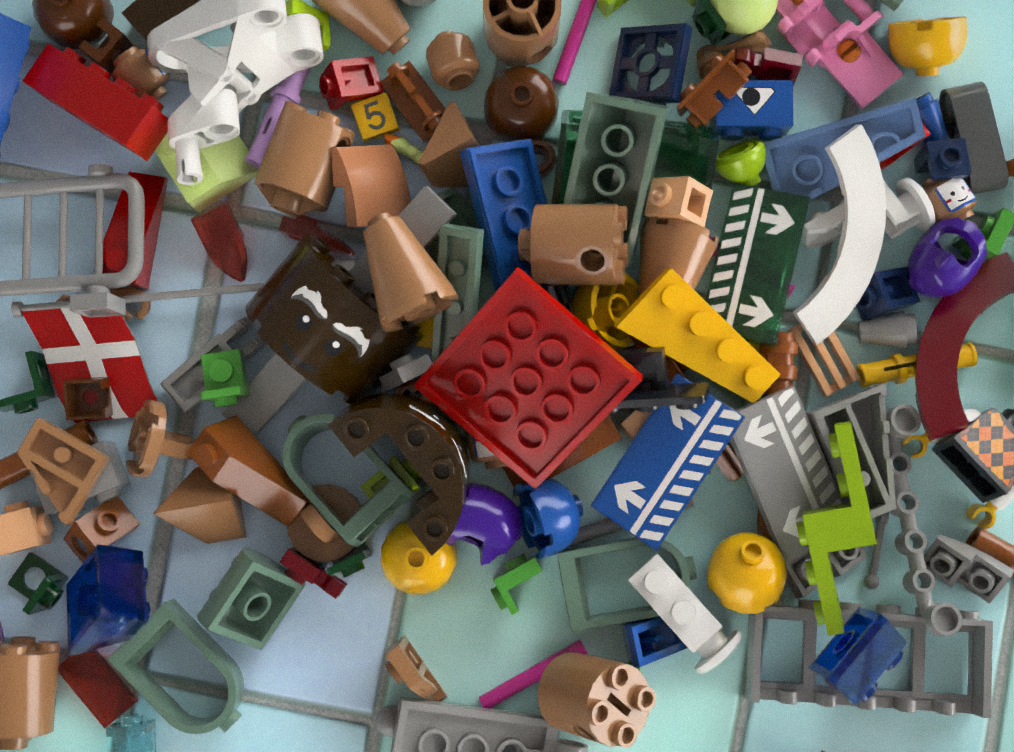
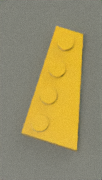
[613,267,781,403]

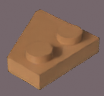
[17,418,111,525]
[385,635,448,702]

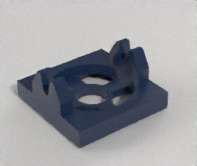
[609,23,693,106]

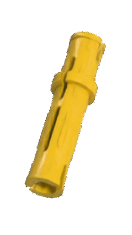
[856,342,978,388]

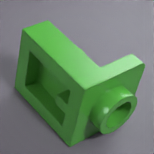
[951,208,1014,262]
[200,349,249,408]

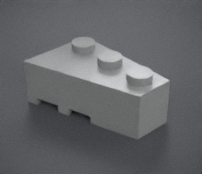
[806,383,897,519]

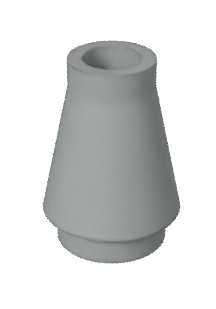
[858,310,917,348]

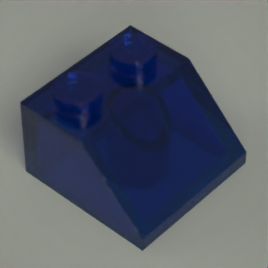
[66,544,151,655]
[808,607,908,706]

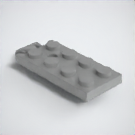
[390,697,588,752]

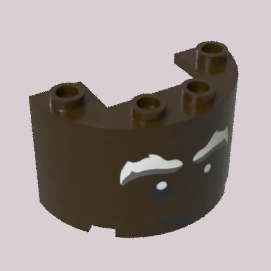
[245,234,424,404]
[328,393,470,555]

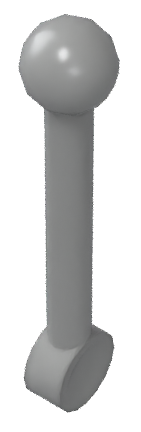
[864,512,889,589]

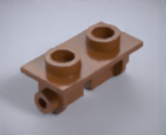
[676,49,752,130]
[381,61,446,143]

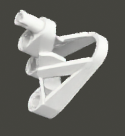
[147,0,324,185]

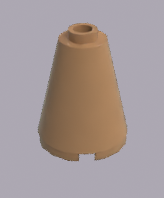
[312,0,411,56]
[363,213,459,332]
[639,217,719,296]

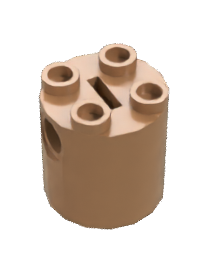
[483,0,562,67]
[254,101,355,217]
[518,204,629,286]
[0,636,60,750]
[538,652,656,748]

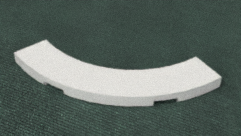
[792,124,886,345]

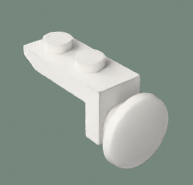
[802,178,935,248]
[628,553,742,674]

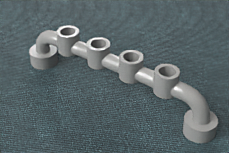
[886,404,962,636]

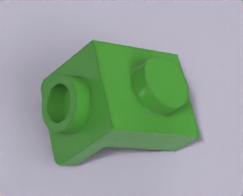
[490,553,542,615]

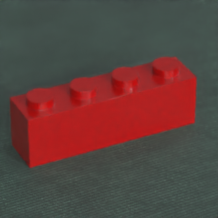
[22,44,168,161]

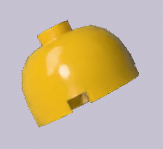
[888,16,968,76]
[571,273,639,350]
[380,518,457,595]
[706,532,787,614]

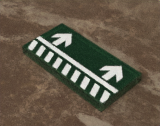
[705,183,810,348]

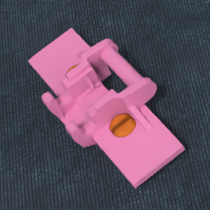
[776,0,904,110]

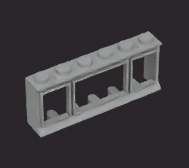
[743,598,993,718]

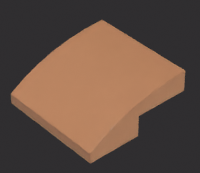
[331,145,411,227]

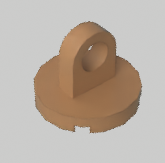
[126,399,196,479]
[287,484,361,562]

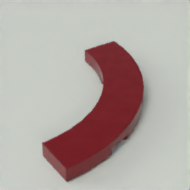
[914,252,1014,441]

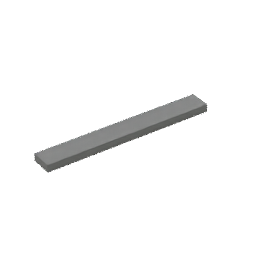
[222,186,457,437]

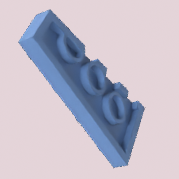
[764,97,926,216]

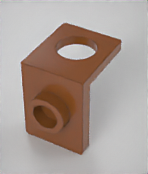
[63,497,140,568]

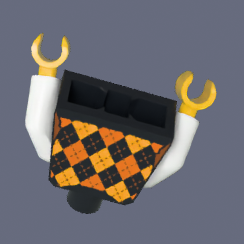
[901,408,1014,529]

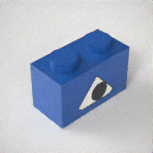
[710,80,794,141]

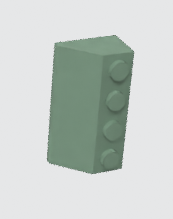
[563,92,669,266]

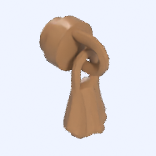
[696,30,771,79]

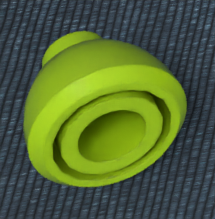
[713,139,766,189]

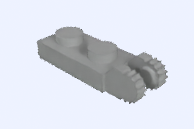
[160,317,266,414]

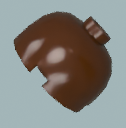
[32,0,114,49]
[484,65,559,142]

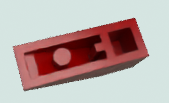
[103,171,168,290]

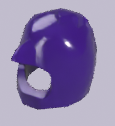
[907,218,987,297]
[446,483,523,566]

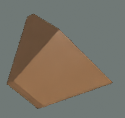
[418,102,480,188]
[153,467,247,544]

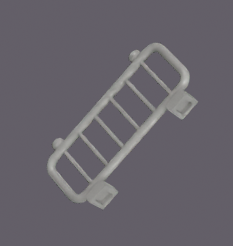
[0,164,145,318]

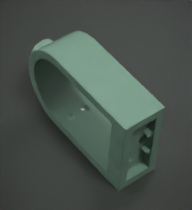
[282,414,415,548]
[557,537,697,632]
[107,599,244,734]

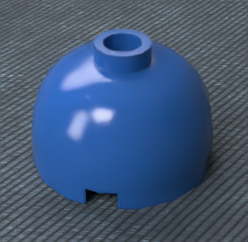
[513,478,583,559]

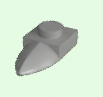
[379,354,432,393]

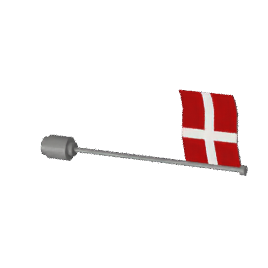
[11,259,356,423]

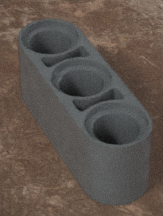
[939,81,1008,195]

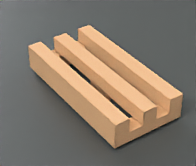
[787,324,860,397]

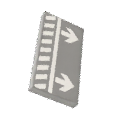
[730,386,843,563]

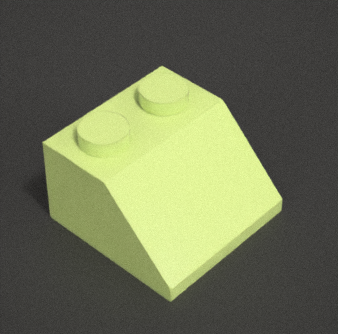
[155,132,259,212]

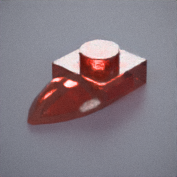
[191,202,248,282]
[279,215,356,257]

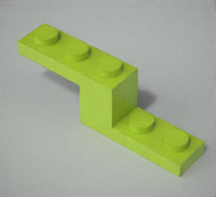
[796,421,877,636]

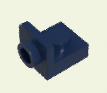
[913,138,972,181]
[856,266,921,321]

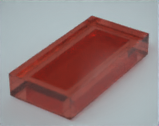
[58,641,139,729]

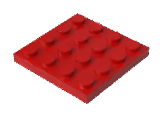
[413,267,643,489]

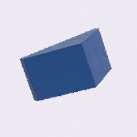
[621,616,687,668]

